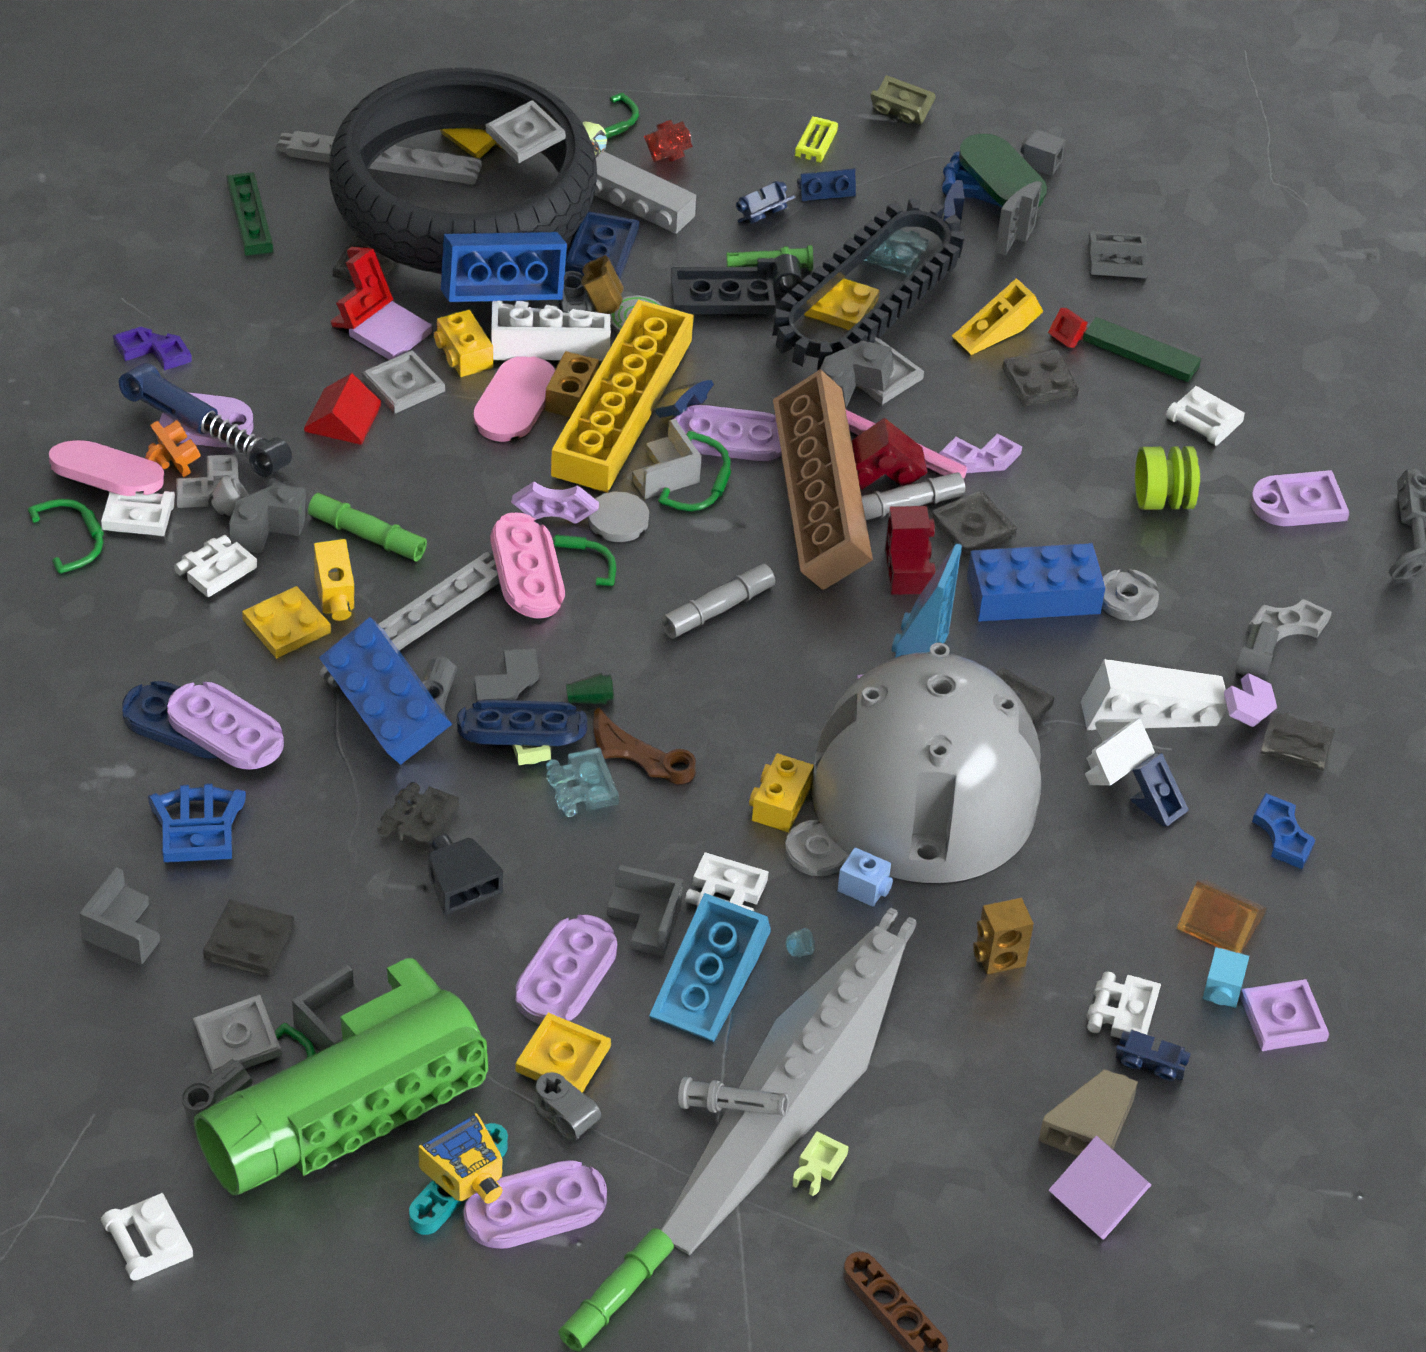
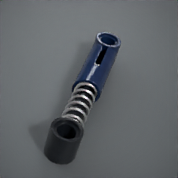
[119,363,292,477]

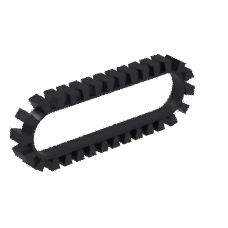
[772,199,965,370]

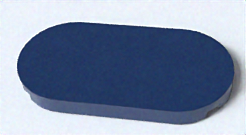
[122,681,219,759]
[456,700,587,746]

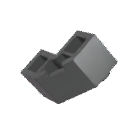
[820,341,894,408]
[229,484,307,553]

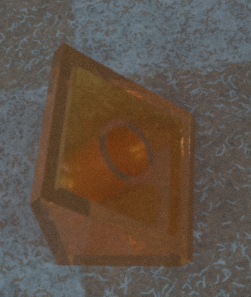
[1177,880,1267,954]

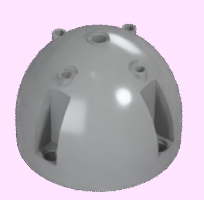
[811,643,1041,883]

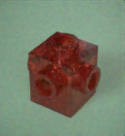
[644,119,693,162]

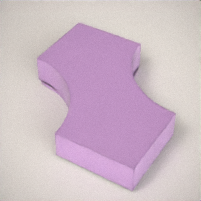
[511,482,599,524]

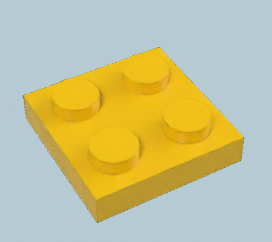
[804,278,880,330]
[242,586,331,659]
[515,1012,611,1092]

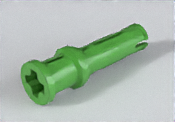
[726,245,813,271]

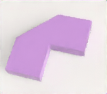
[939,434,1022,473]
[1224,673,1277,727]

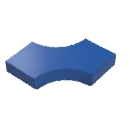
[1252,793,1315,869]

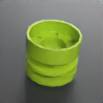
[1135,446,1200,510]

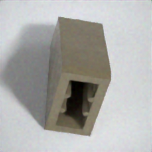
[1038,1069,1138,1156]

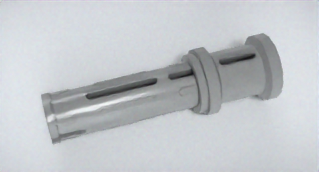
[678,1077,789,1116]

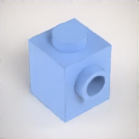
[837,847,893,907]

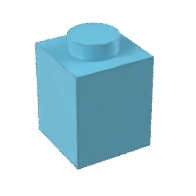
[1202,947,1249,1008]

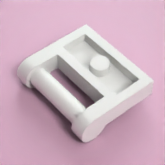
[1166,386,1245,446]
[101,491,175,536]
[101,1193,193,1280]

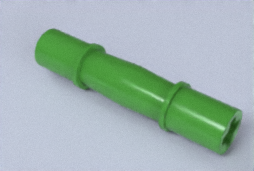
[308,493,427,561]
[558,1228,674,1351]

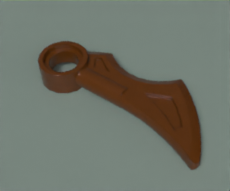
[593,708,696,784]

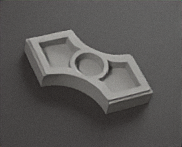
[1247,599,1332,643]

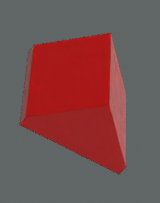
[304,373,381,445]

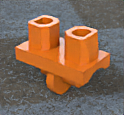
[145,420,201,478]

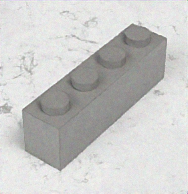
[594,151,696,234]

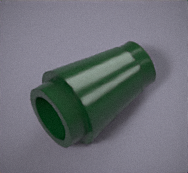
[566,672,614,704]

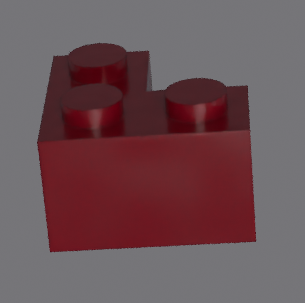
[851,418,928,490]
[884,506,935,595]

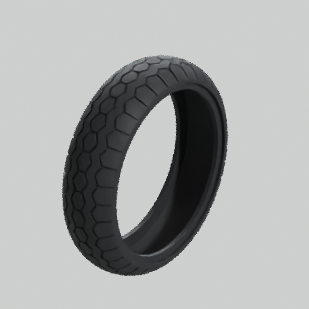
[329,67,597,274]

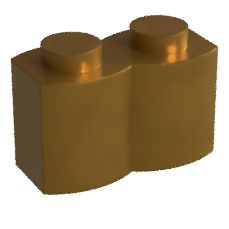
[581,255,624,314]

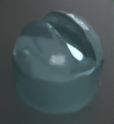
[785,928,815,957]

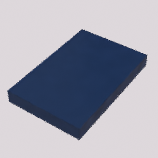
[565,211,639,279]

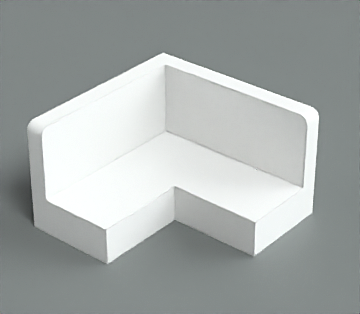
[1085,718,1155,785]

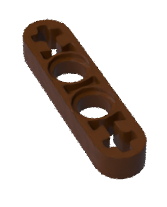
[843,1252,948,1352]

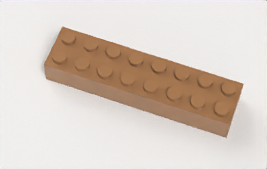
[773,369,873,590]

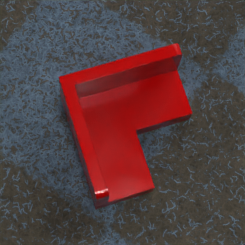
[330,247,393,329]

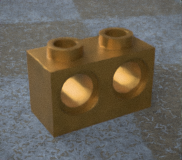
[545,351,599,417]
[973,898,1034,974]

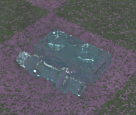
[865,229,929,275]
[546,747,619,817]

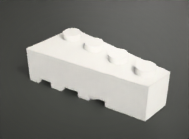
[492,301,611,361]
[1081,659,1227,730]

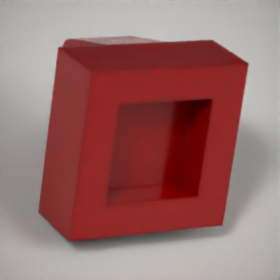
[1048,308,1088,348]

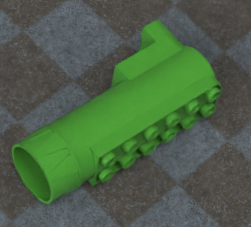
[194,958,488,1196]

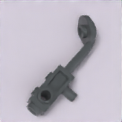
[1389,468,1426,579]

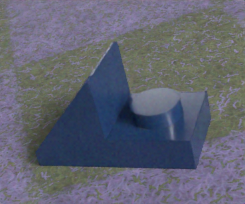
[1130,753,1189,827]

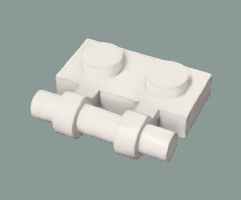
[174,535,257,597]
[685,852,768,911]
[1087,972,1161,1038]

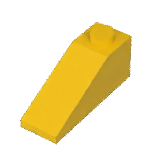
[952,278,1044,355]

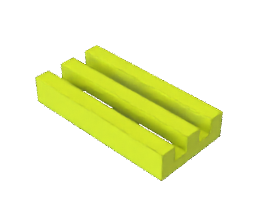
[795,116,838,162]

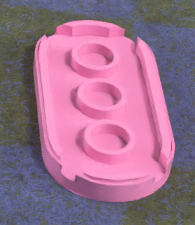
[474,357,555,442]
[49,440,164,496]
[490,513,565,618]

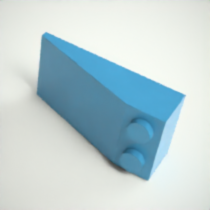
[891,544,962,658]
[649,893,771,1042]

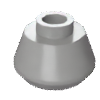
[211,476,249,516]

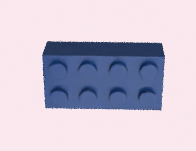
[440,232,567,302]
[967,543,1105,622]
[319,617,452,765]

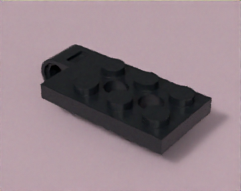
[671,254,802,314]

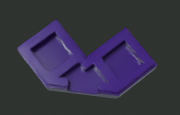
[113,327,192,370]

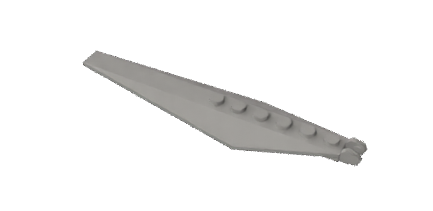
[661,908,917,1256]

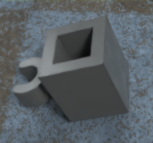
[1020,126,1066,176]

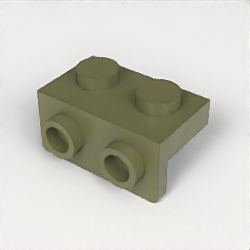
[870,75,936,125]

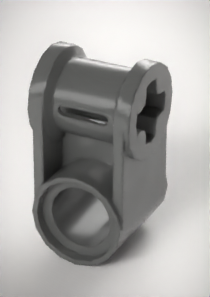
[559,271,592,313]
[534,1072,601,1141]

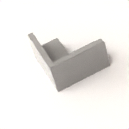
[632,419,701,499]

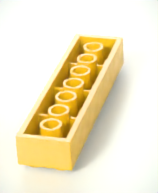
[551,299,693,493]

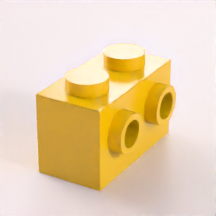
[434,309,493,377]
[749,753,814,833]

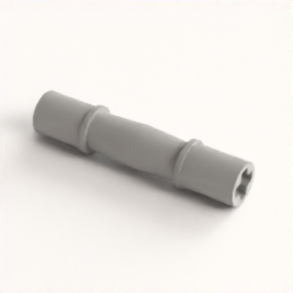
[861,472,966,520]
[661,563,775,639]

